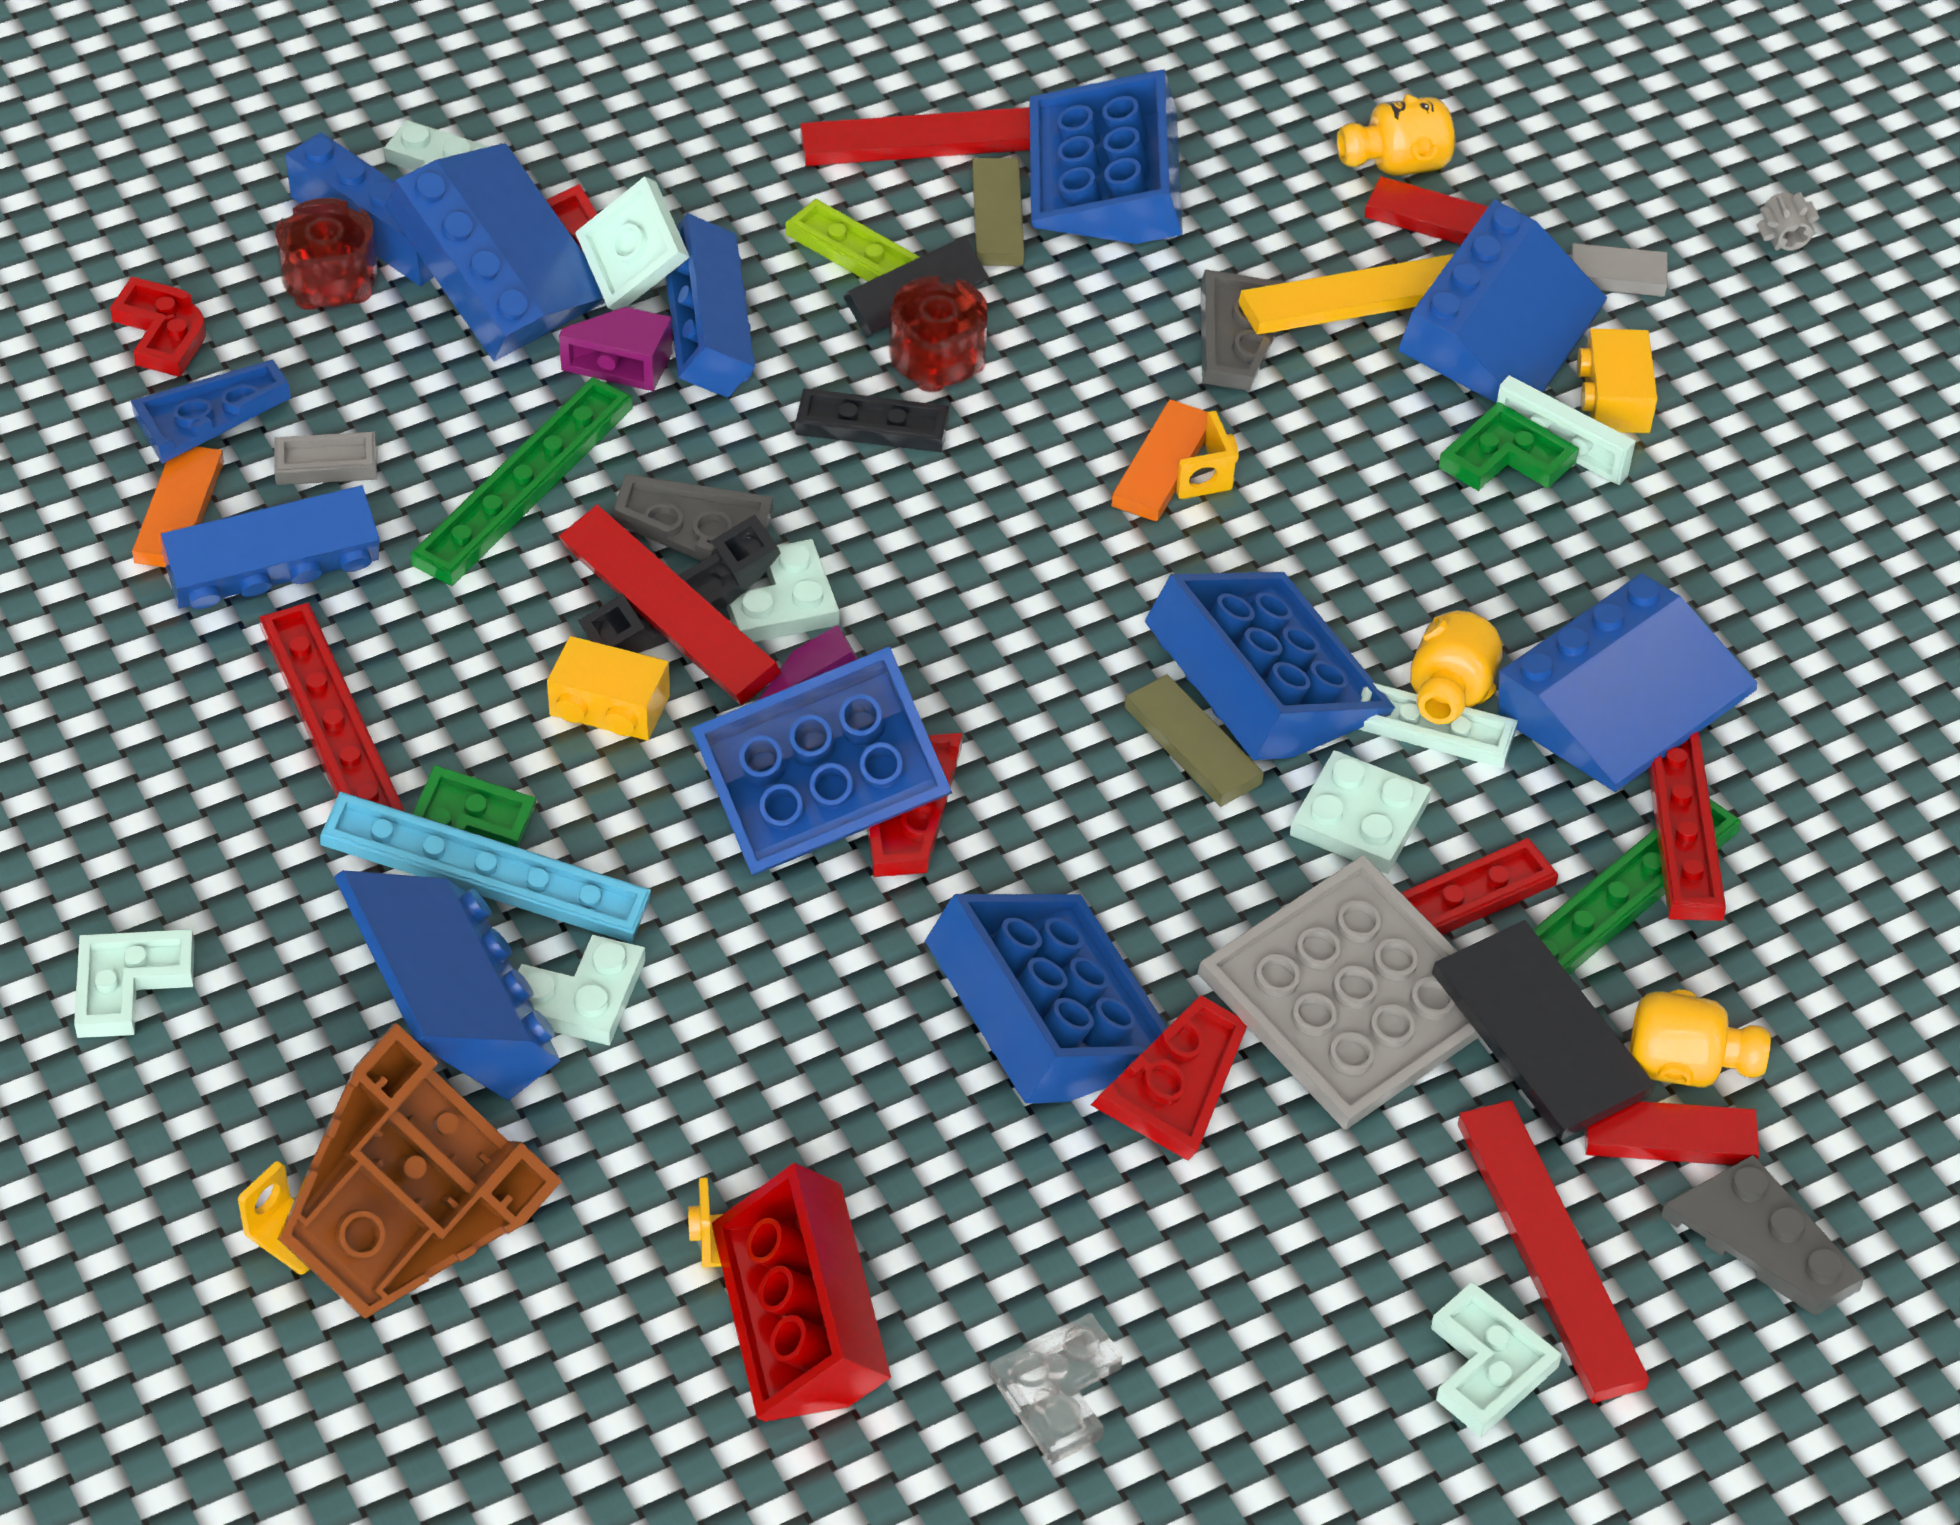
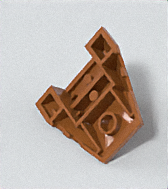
[277,1023,562,1318]

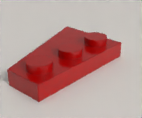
[867,733,963,877]
[1091,995,1247,1161]

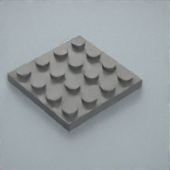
[1197,855,1480,1130]

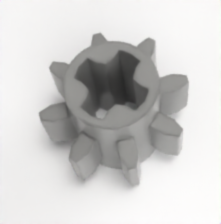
[1757,192,1819,250]

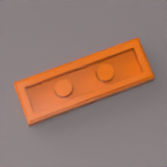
[1111,399,1208,522]
[132,446,224,567]

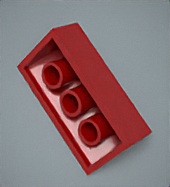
[711,1163,891,1422]

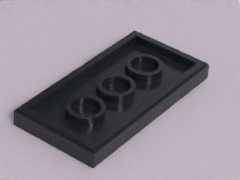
[1432,920,1655,1141]

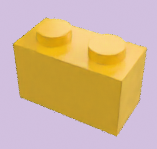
[1577,328,1657,433]
[547,636,670,741]

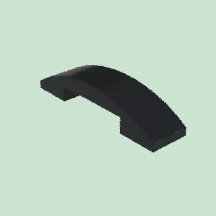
[578,515,781,653]

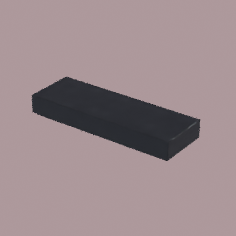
[843,236,989,339]
[795,388,949,453]

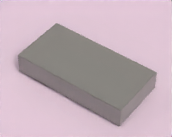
[1570,243,1667,297]
[274,432,377,485]

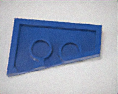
[131,359,291,464]

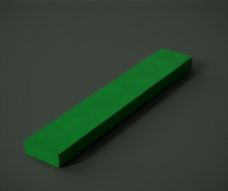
[410,377,633,586]
[1533,798,1741,975]

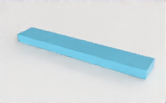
[320,792,651,944]

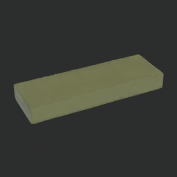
[972,158,1024,266]
[1125,674,1264,807]

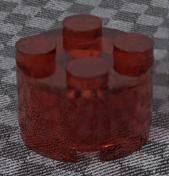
[275,198,378,310]
[889,276,988,392]

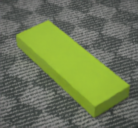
[785,198,919,281]

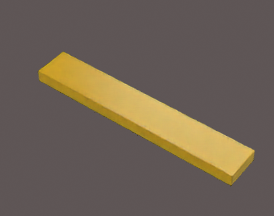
[1238,254,1454,335]

